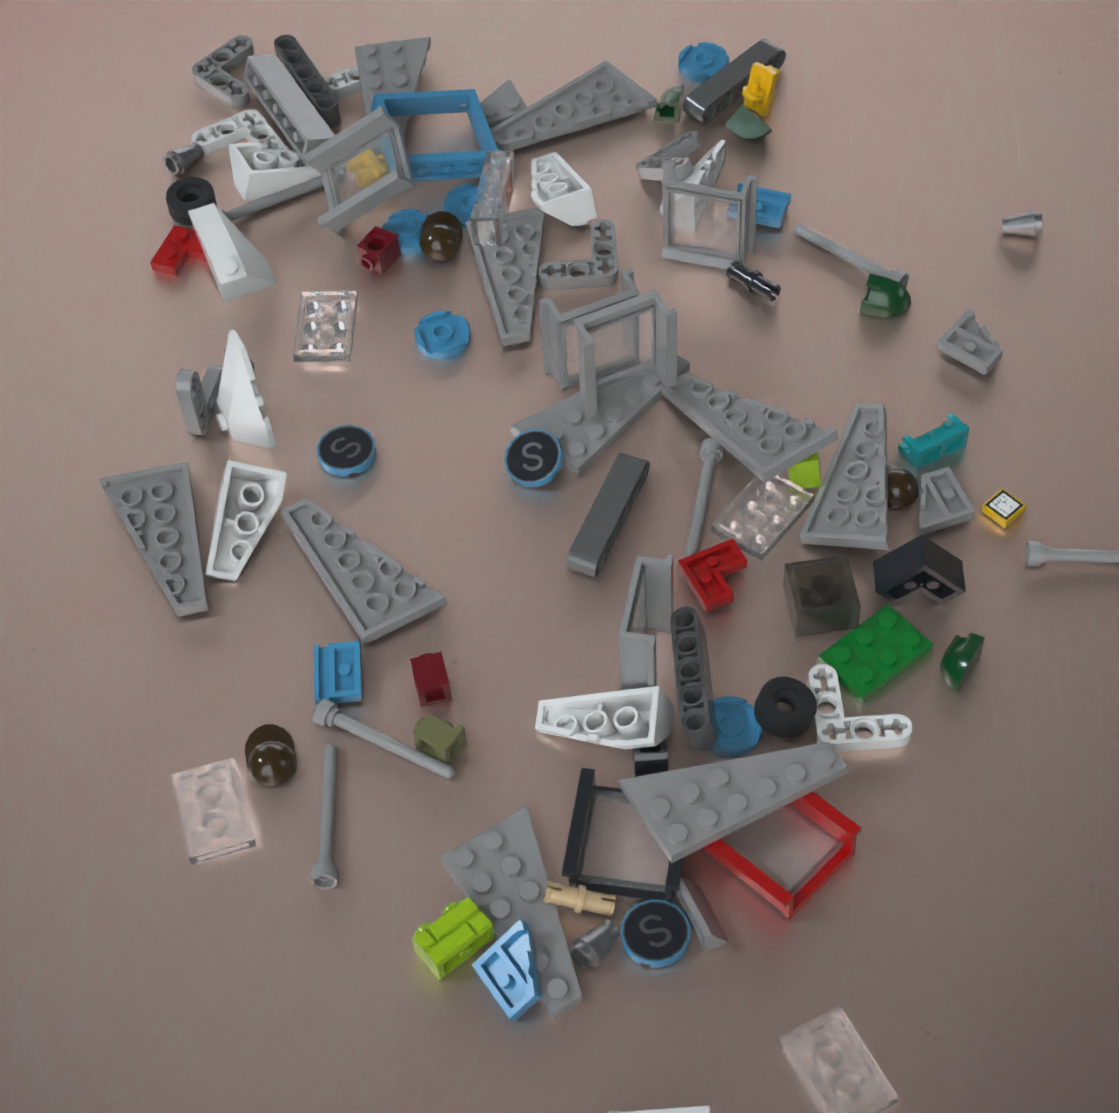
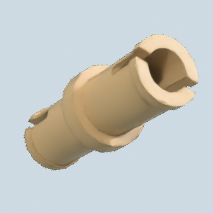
[543,880,616,917]

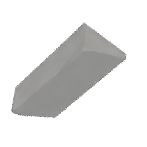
[676,877,728,952]

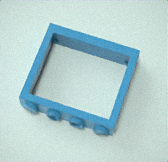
[370,89,501,181]

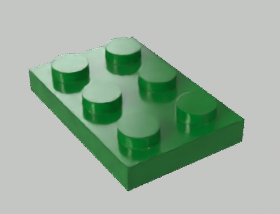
[817,604,933,704]

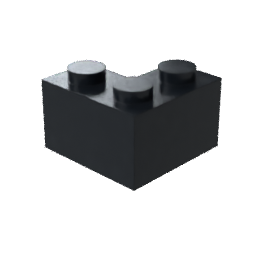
[873,535,966,605]

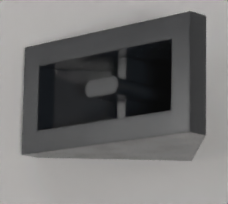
[632,739,668,777]

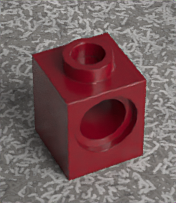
[356,226,401,275]
[410,652,452,707]

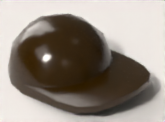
[419,211,463,261]
[887,462,919,509]
[245,724,297,786]

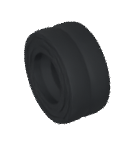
[166,177,217,225]
[754,677,817,739]

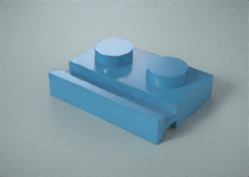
[727,183,791,229]
[314,641,363,706]

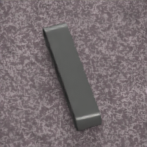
[274,35,341,129]
[682,39,786,124]
[566,453,650,578]
[670,606,718,751]

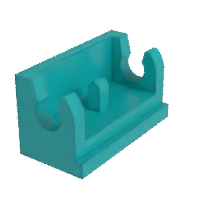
[898,413,969,471]

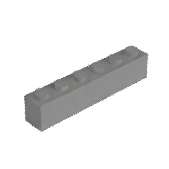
[244,55,335,163]

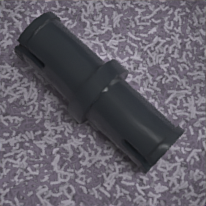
[726,261,781,302]

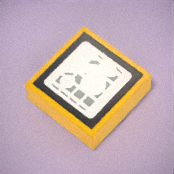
[981,488,1026,529]

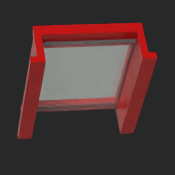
[702,791,861,921]

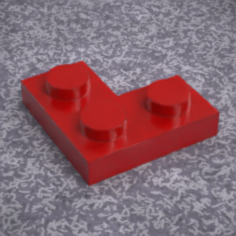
[150,225,208,276]
[678,538,747,613]

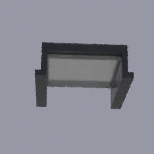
[562,768,684,903]

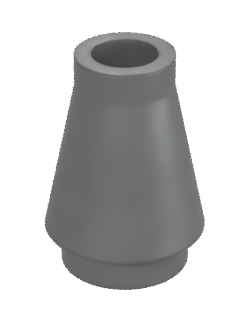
[163,142,203,175]
[1002,210,1043,237]
[569,919,620,969]

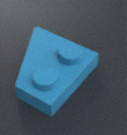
[472,920,541,1021]

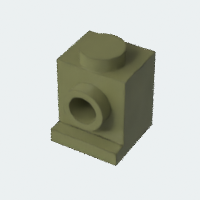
[413,713,467,765]

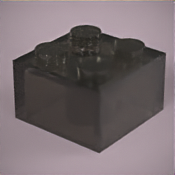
[783,555,861,637]

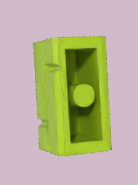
[412,897,495,980]

